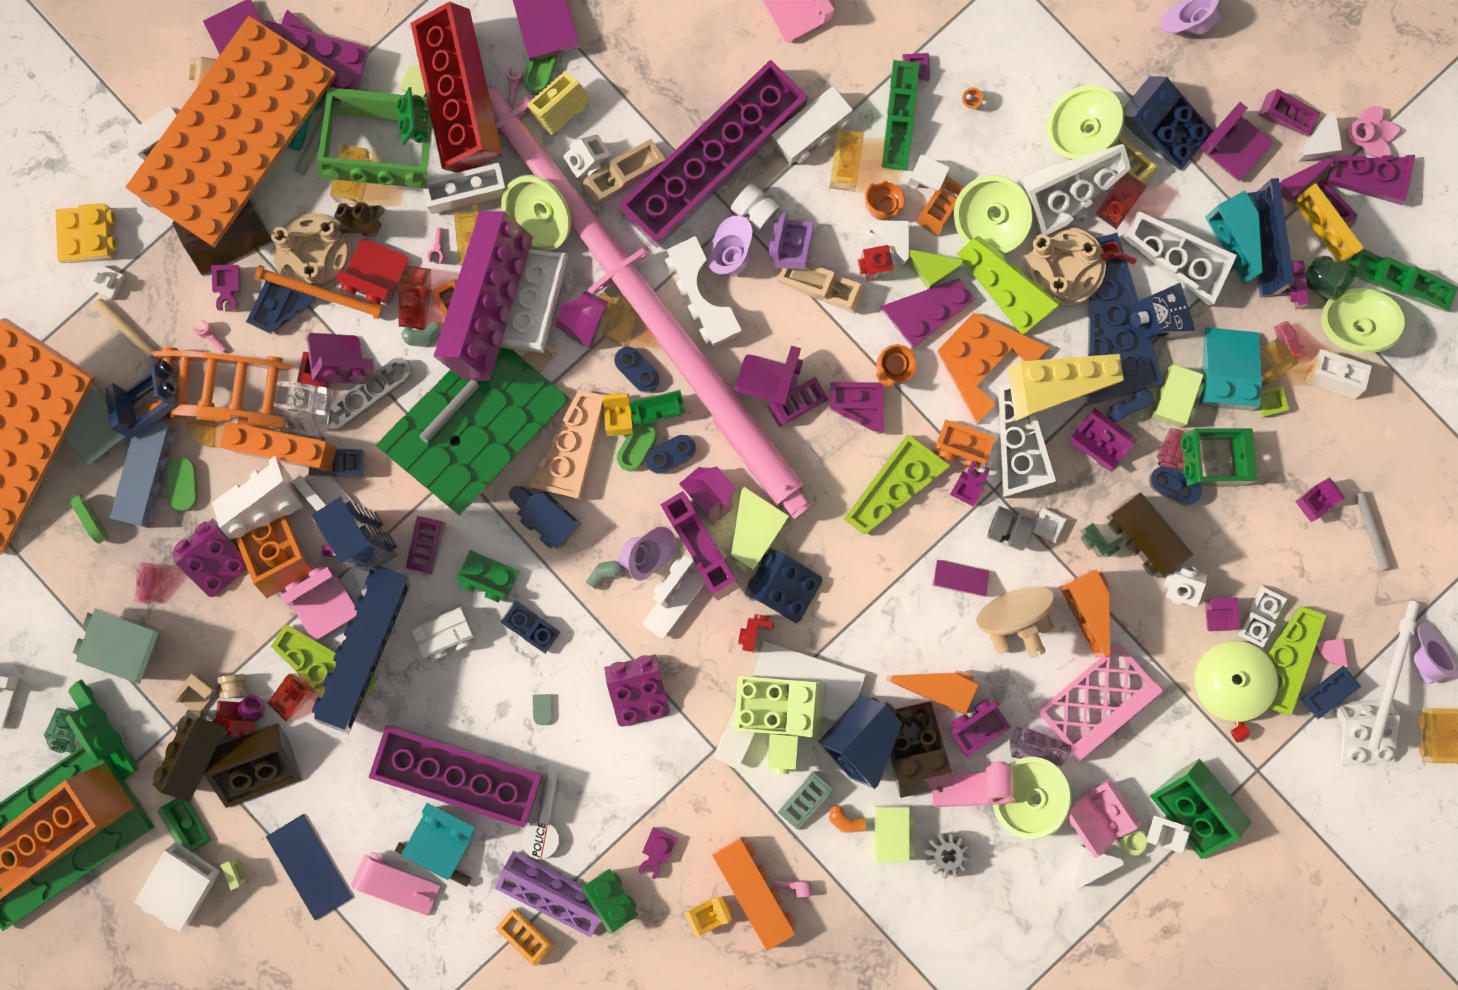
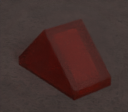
[267,673,316,722]

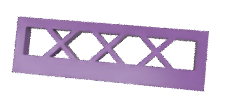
[494,850,600,937]

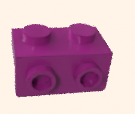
[1070,408,1137,472]

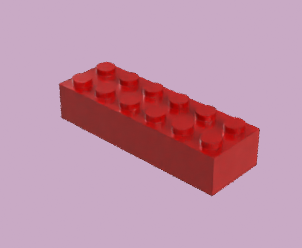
[410,1,502,173]

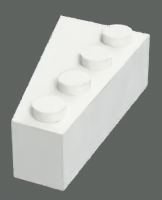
[1123,211,1237,306]
[998,383,1056,498]

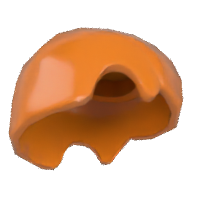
[865,180,905,221]

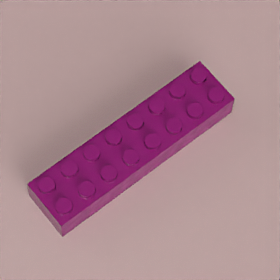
[619,59,808,248]

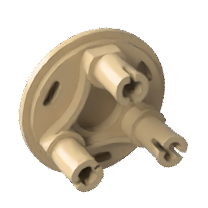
[271,213,352,289]
[1026,227,1106,306]
[976,587,1055,658]

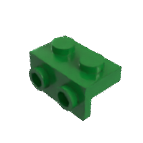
[581,869,638,934]

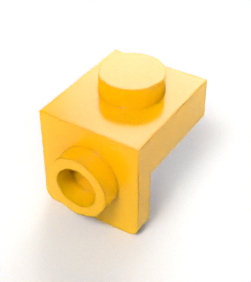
[603,393,633,436]
[684,896,732,937]

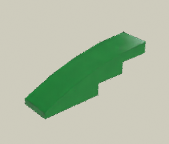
[881,60,920,170]
[1346,248,1458,312]

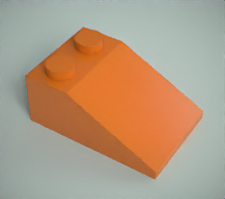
[235,515,313,599]
[1058,569,1110,658]
[886,670,979,714]

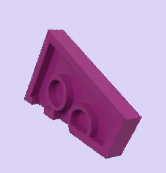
[1326,155,1415,205]
[880,278,975,349]

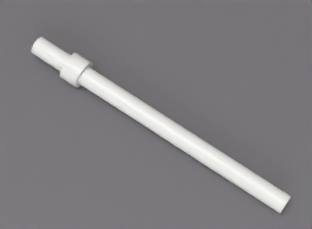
[1368,601,1420,751]

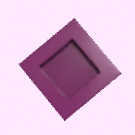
[1205,597,1240,631]

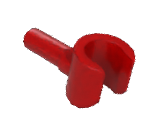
[1100,242,1137,265]
[1230,722,1250,743]

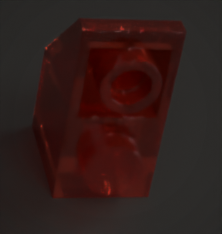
[1095,172,1147,230]
[398,265,431,330]

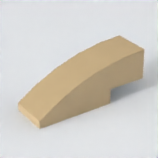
[582,139,666,207]
[778,263,866,314]

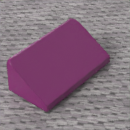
[932,560,989,597]

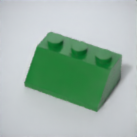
[1150,758,1252,859]

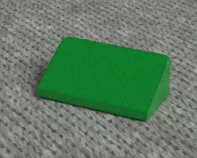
[157,798,212,852]

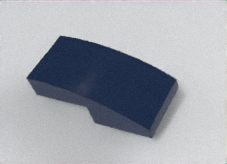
[500,600,561,654]

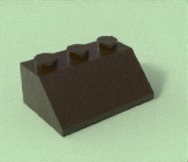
[172,196,273,276]
[1106,492,1194,578]
[152,710,226,802]
[204,723,302,808]

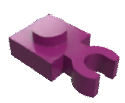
[1289,260,1309,309]
[211,264,241,311]
[950,461,990,507]
[639,827,677,879]

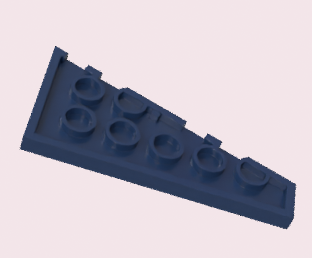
[1086,232,1164,406]

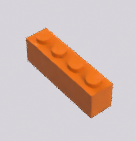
[220,421,337,472]
[712,837,797,951]

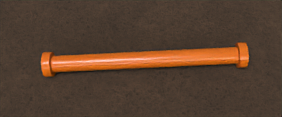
[254,265,383,320]

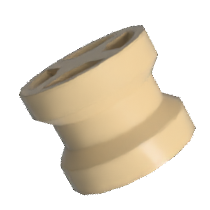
[217,674,247,699]

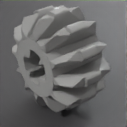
[925,832,971,879]

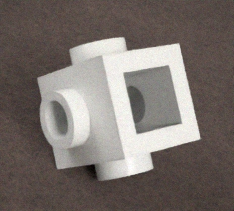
[563,134,612,178]
[1164,564,1208,607]

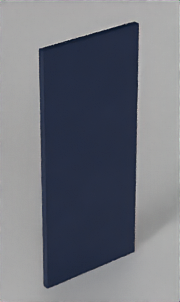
[266,814,352,921]

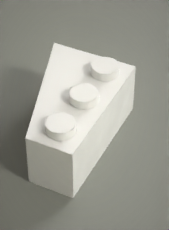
[212,456,304,540]

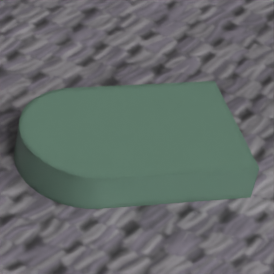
[533,694,552,725]

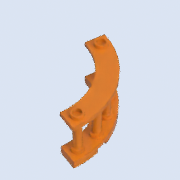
[143,347,292,429]

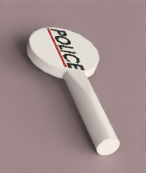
[521,772,559,859]

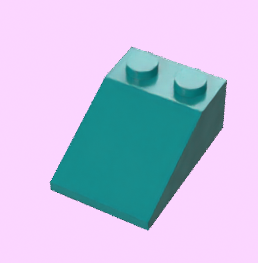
[1205,190,1262,285]
[1199,327,1262,411]

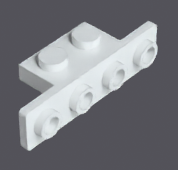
[643,548,726,639]

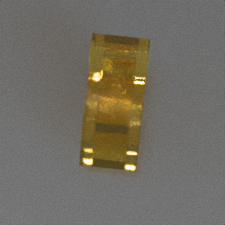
[592,293,637,347]

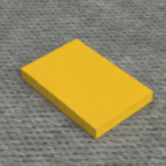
[1293,183,1364,264]

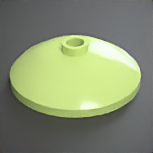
[1047,85,1124,160]
[501,175,571,251]
[954,175,1033,254]
[1321,288,1405,353]
[1195,641,1278,722]
[993,757,1072,839]

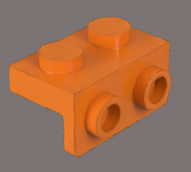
[934,419,996,470]

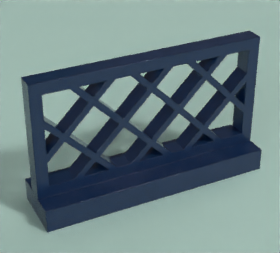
[1247,178,1295,298]

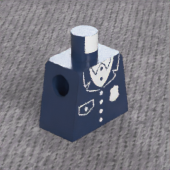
[1130,283,1196,339]

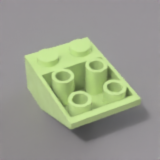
[734,676,824,737]

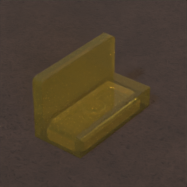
[454,205,481,266]
[1260,338,1299,386]

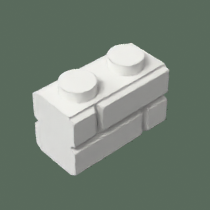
[411,607,475,661]

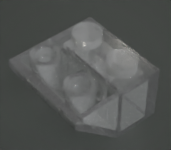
[273,380,333,441]

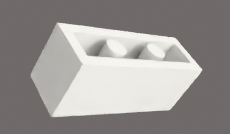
[771,86,853,165]
[423,163,506,214]

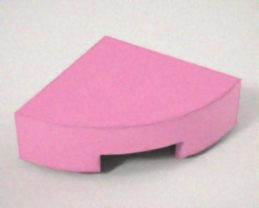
[1315,639,1347,665]

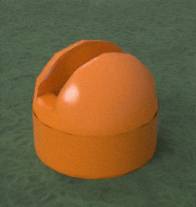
[962,87,983,109]

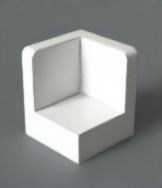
[908,154,950,191]
[1146,816,1192,853]

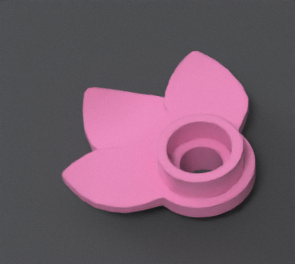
[1347,106,1400,158]

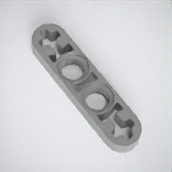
[322,358,412,430]

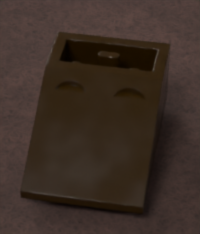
[889,701,952,798]

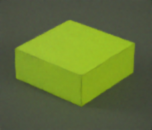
[1258,384,1289,418]

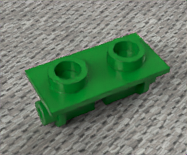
[396,87,428,145]
[629,390,686,427]

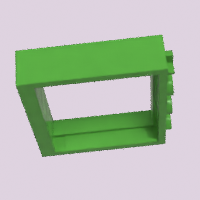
[318,87,433,189]

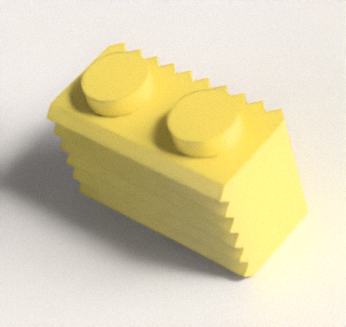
[527,71,591,135]

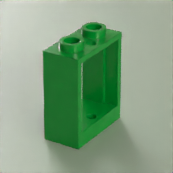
[1181,428,1258,486]

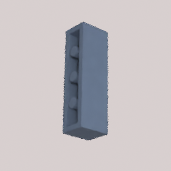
[110,415,177,528]

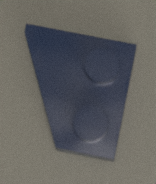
[246,281,316,335]

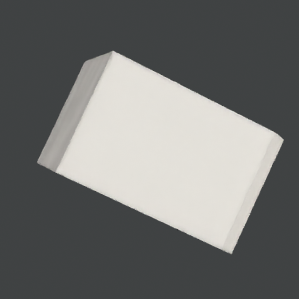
[1294,111,1342,162]
[866,221,909,267]
[1069,845,1124,890]

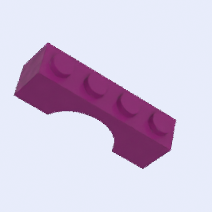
[660,491,741,601]

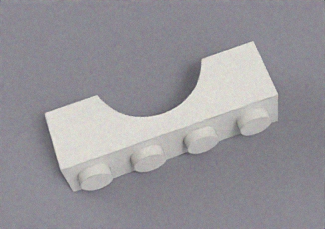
[665,236,742,348]

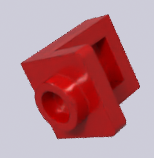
[857,245,894,281]
[215,701,255,737]

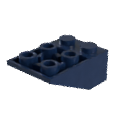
[1123,76,1213,170]

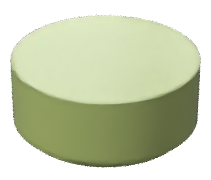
[1119,829,1148,856]

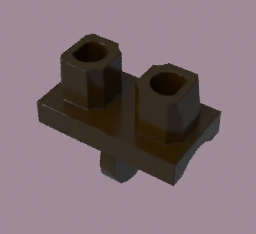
[334,202,385,237]

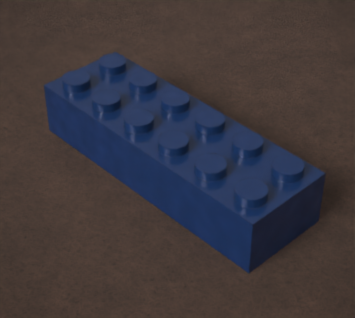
[311,497,398,572]
[312,565,411,735]

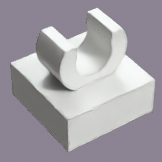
[87,264,125,300]

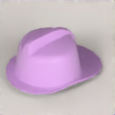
[1160,0,1222,35]
[707,215,753,277]
[618,527,675,581]
[1414,622,1458,684]

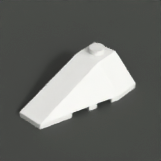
[1017,144,1131,235]

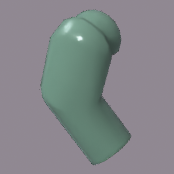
[401,321,442,347]
[586,560,625,589]

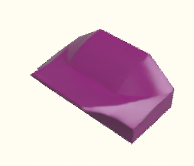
[555,291,609,348]
[679,466,736,525]

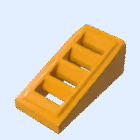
[495,908,556,966]

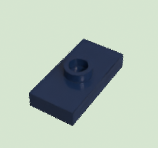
[1300,665,1361,720]

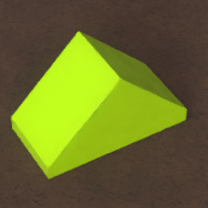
[908,249,962,289]

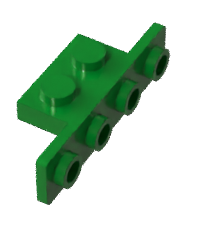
[65,679,138,780]

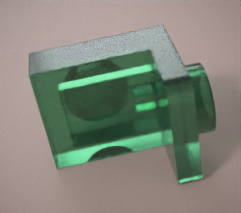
[1080,523,1124,558]
[44,707,76,753]

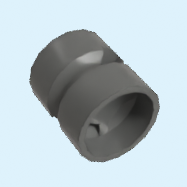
[987,506,1035,551]

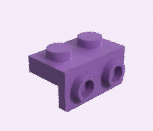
[769,211,815,270]

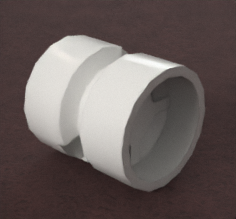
[731,183,781,233]

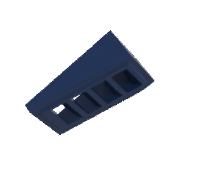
[308,449,364,477]

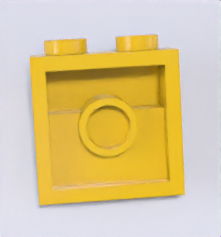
[55,203,117,263]

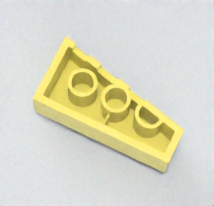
[1008,354,1123,421]

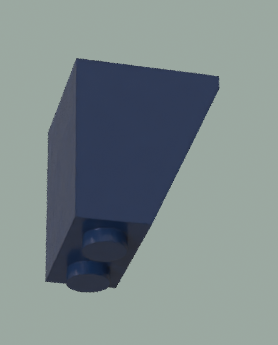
[818,695,902,789]

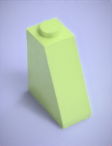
[731,487,789,572]

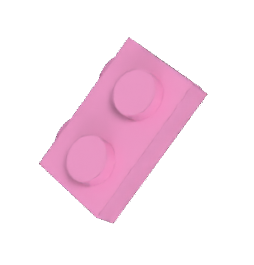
[764,0,836,42]
[280,566,357,640]
[1067,779,1141,858]

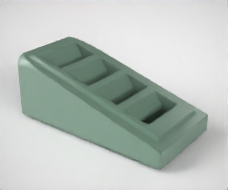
[777,771,833,830]

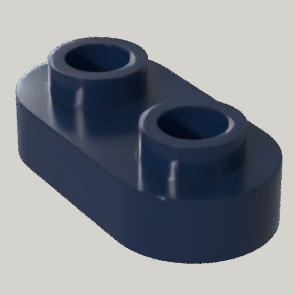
[614,347,659,393]
[1107,388,1159,422]
[646,435,696,474]
[1149,466,1202,505]

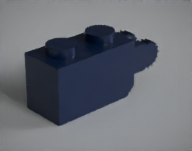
[508,485,582,549]

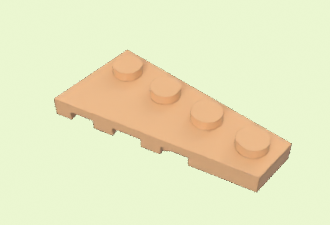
[528,390,604,499]

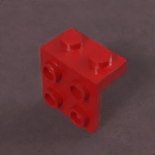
[335,238,409,306]

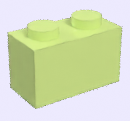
[1151,364,1204,428]
[767,733,798,774]
[875,806,914,863]

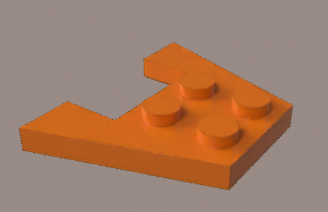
[937,312,1050,425]

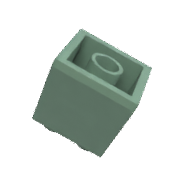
[64,380,129,465]
[73,608,159,684]

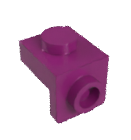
[1295,477,1345,522]

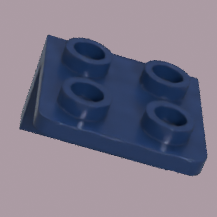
[744,548,822,623]

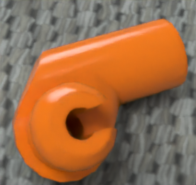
[829,805,866,833]

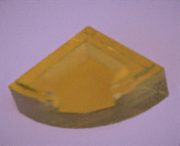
[186,421,215,448]

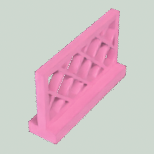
[1037,643,1163,762]

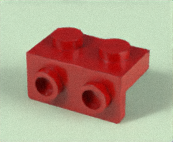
[738,614,775,653]

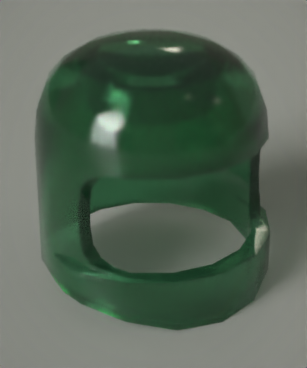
[1305,256,1357,301]

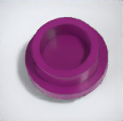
[238,695,266,721]

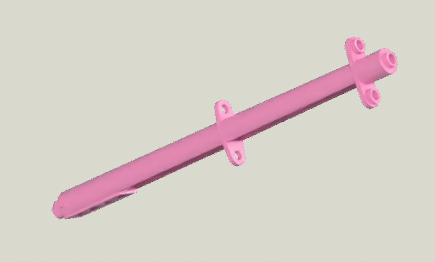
[488,87,811,520]

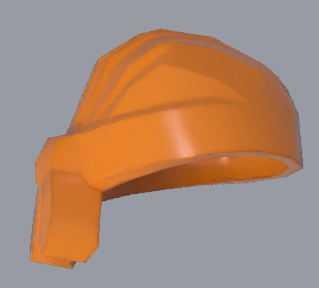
[876,344,917,388]

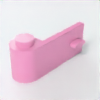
[932,761,1015,807]
[351,852,440,916]

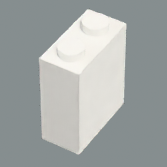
[134,842,221,932]

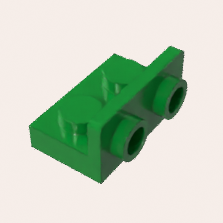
[455,550,520,603]

